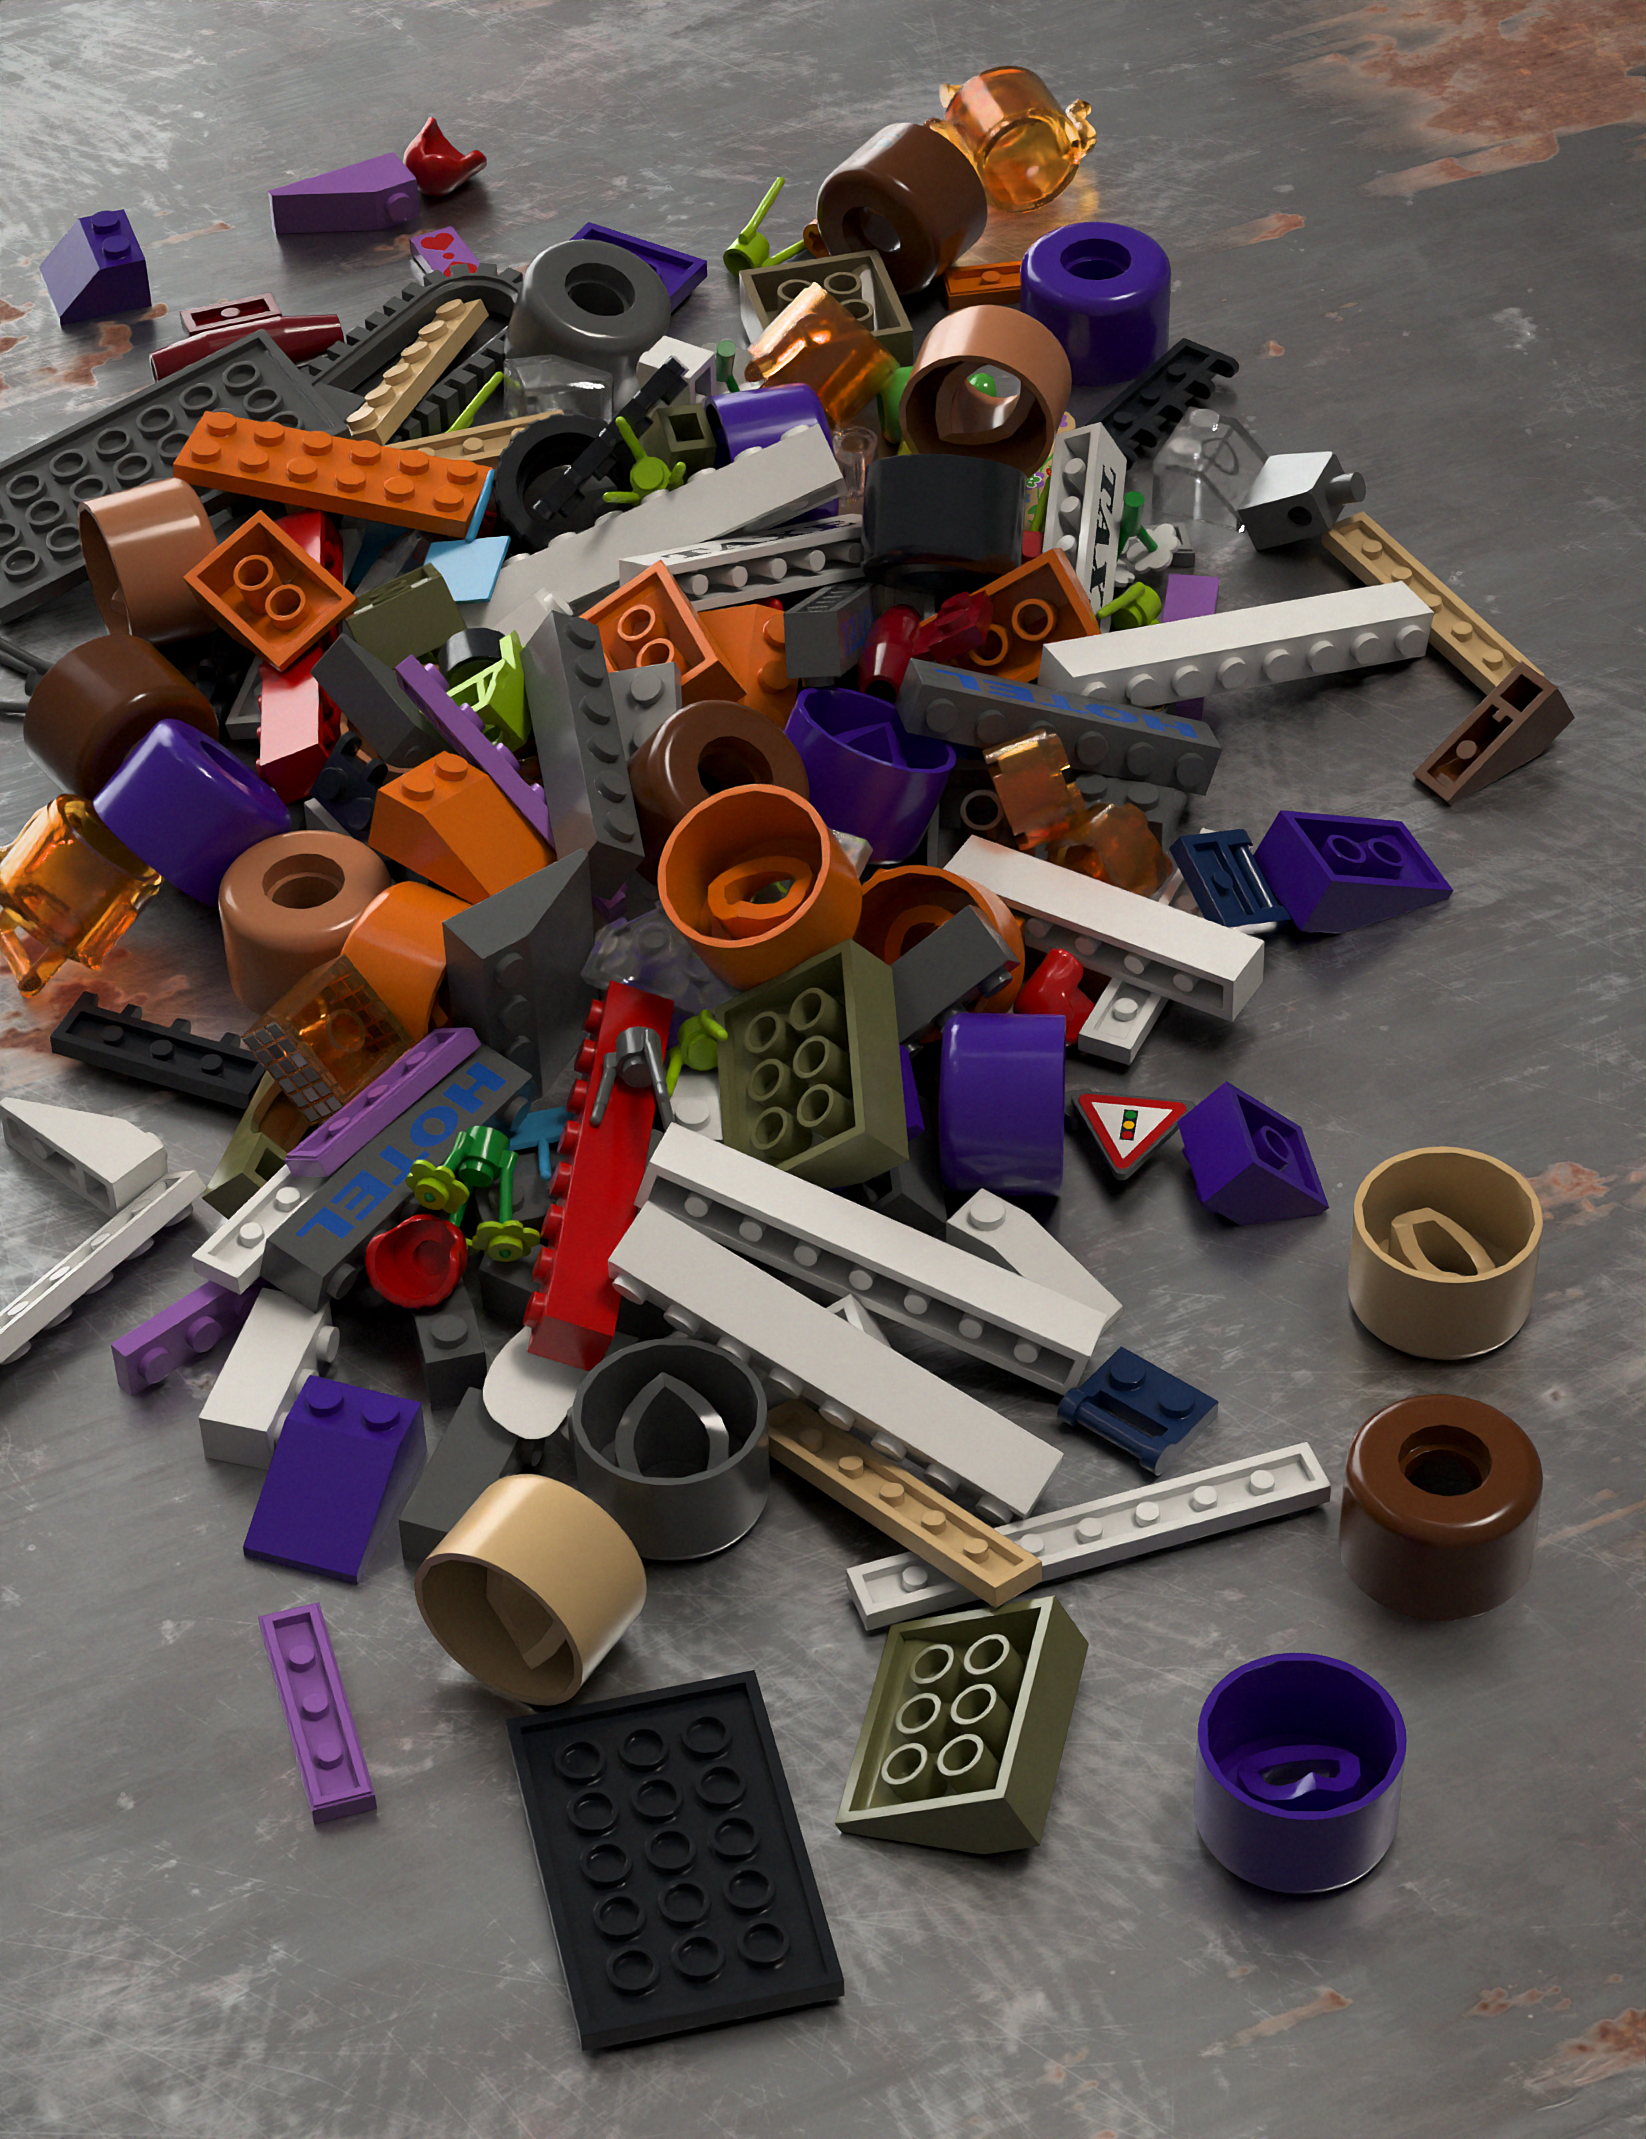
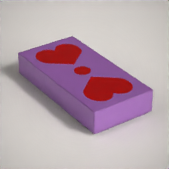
[409,226,480,277]

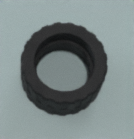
[493,412,637,556]

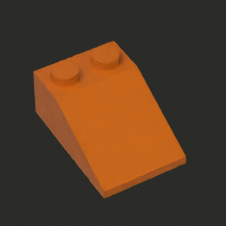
[183,510,360,672]
[579,559,747,708]
[368,750,558,905]

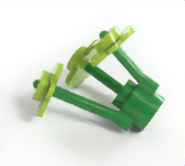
[405,1126,540,1262]

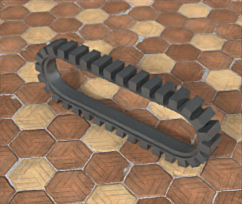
[226,263,523,521]

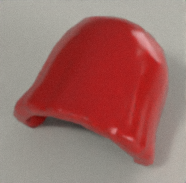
[403,117,487,197]
[1013,948,1095,1048]
[365,1213,468,1309]

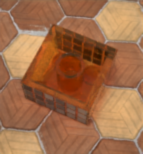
[240,953,415,1126]

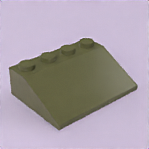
[715,938,909,1189]
[835,1595,1089,1854]

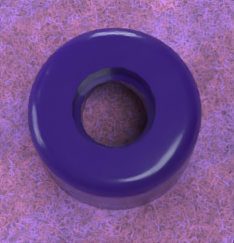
[1020,222,1171,387]
[704,383,839,530]
[783,686,956,865]
[92,719,292,909]
[939,1013,1066,1197]
[1193,1653,1407,1894]

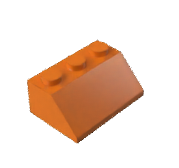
[920,548,1102,683]
[697,604,799,730]

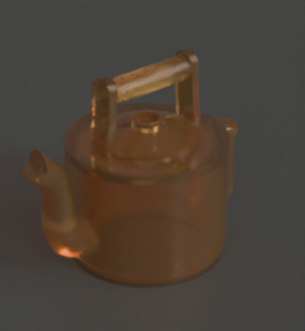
[922,66,1097,213]
[744,282,900,437]
[0,793,165,998]

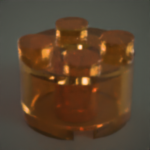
[982,728,1090,852]
[1044,803,1173,899]

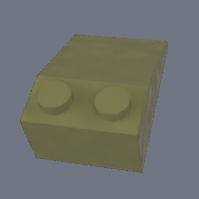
[344,562,468,670]

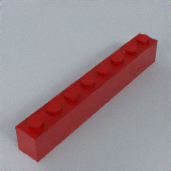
[256,508,343,804]
[523,980,675,1372]

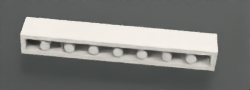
[457,424,849,629]
[1037,581,1434,708]
[633,1122,1108,1396]
[608,1201,1064,1526]

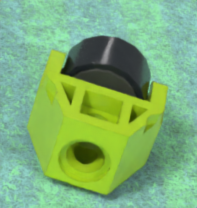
[419,628,533,754]

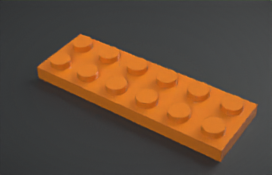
[173,411,493,539]

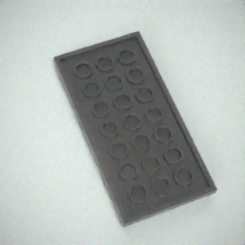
[0,328,352,625]

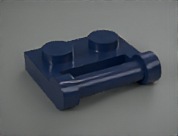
[1169,829,1293,937]
[1057,1346,1219,1476]

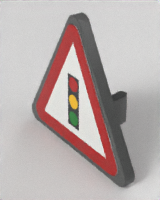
[1071,1090,1195,1180]

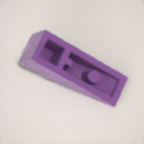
[268,152,420,234]

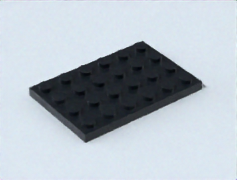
[505,1670,845,2051]

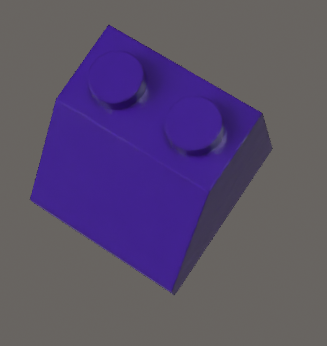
[39,209,152,325]
[1177,1081,1329,1226]

